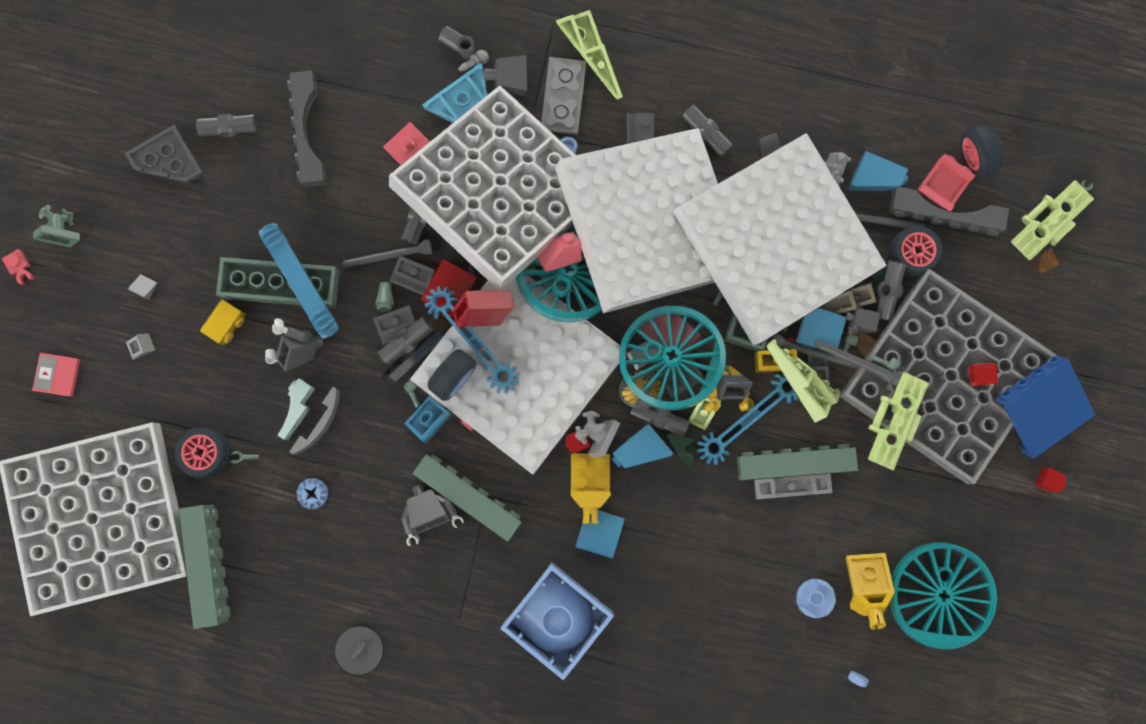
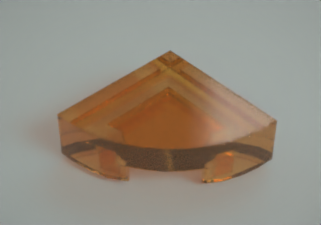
[1038,248,1060,274]
[429,313,451,332]
[857,331,876,357]

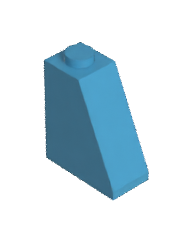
[848,151,908,191]
[612,424,673,469]

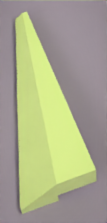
[556,10,623,100]
[766,340,841,422]

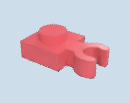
[2,249,34,285]

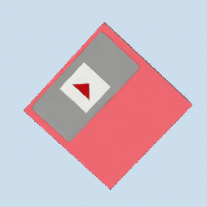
[32,353,80,397]

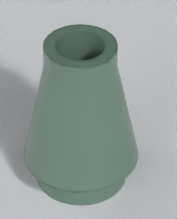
[375,282,394,312]

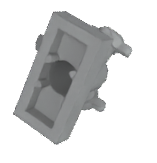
[824,152,851,186]
[575,411,620,458]

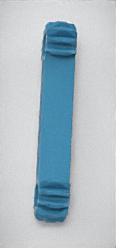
[259,223,338,339]
[425,286,520,394]
[697,372,798,465]

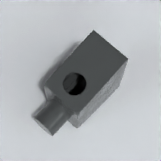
[484,55,527,96]

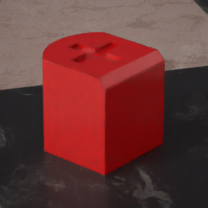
[969,363,998,387]
[566,429,590,454]
[1034,468,1066,493]

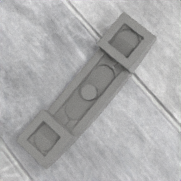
[290,387,340,455]
[754,474,832,499]

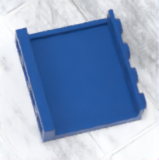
[995,355,1095,459]

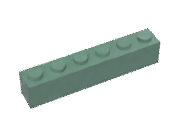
[737,444,858,480]
[412,454,522,541]

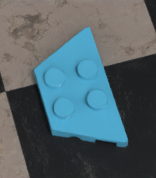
[422,63,487,123]

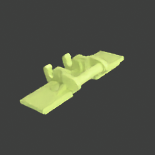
[1011,180,1094,261]
[868,372,929,470]

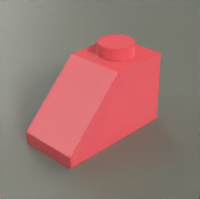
[538,232,581,272]

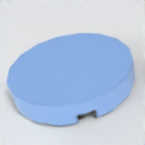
[796,579,836,618]

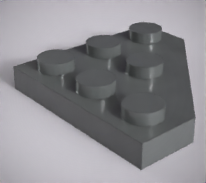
[125,125,204,183]

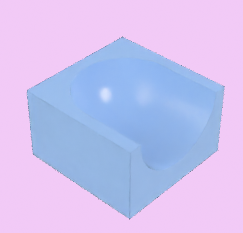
[500,562,614,680]

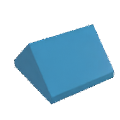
[405,395,452,443]

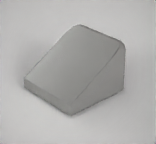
[128,274,158,300]
[126,333,155,359]

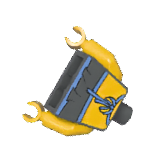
[705,364,754,412]

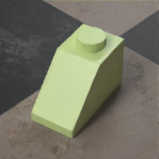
[688,397,721,430]

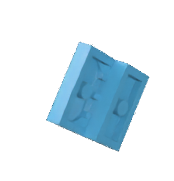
[796,308,846,350]
[575,510,624,559]

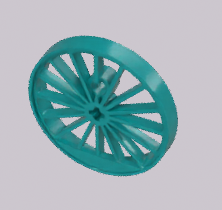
[516,225,602,323]
[619,306,726,410]
[890,542,997,649]

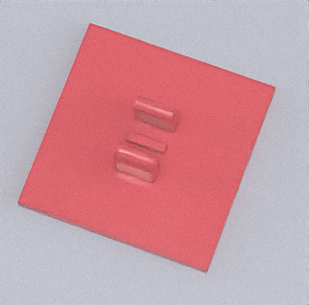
[383,122,430,165]

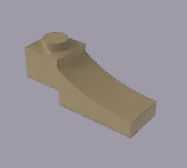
[818,281,877,314]

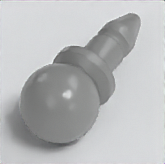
[459,50,489,71]

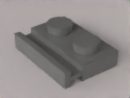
[627,113,654,144]
[389,256,436,295]
[373,305,416,344]

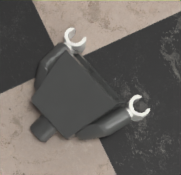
[265,319,323,372]
[401,485,464,546]

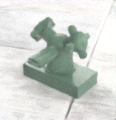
[33,205,80,247]

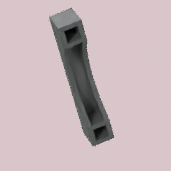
[287,70,327,188]
[888,186,1009,236]

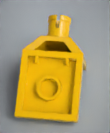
[571,454,611,524]
[846,553,895,629]

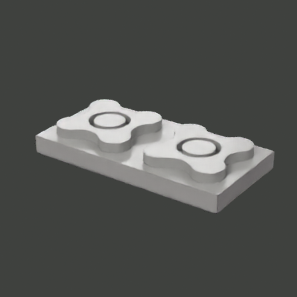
[541,57,586,135]

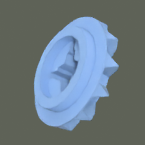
[296,478,328,509]

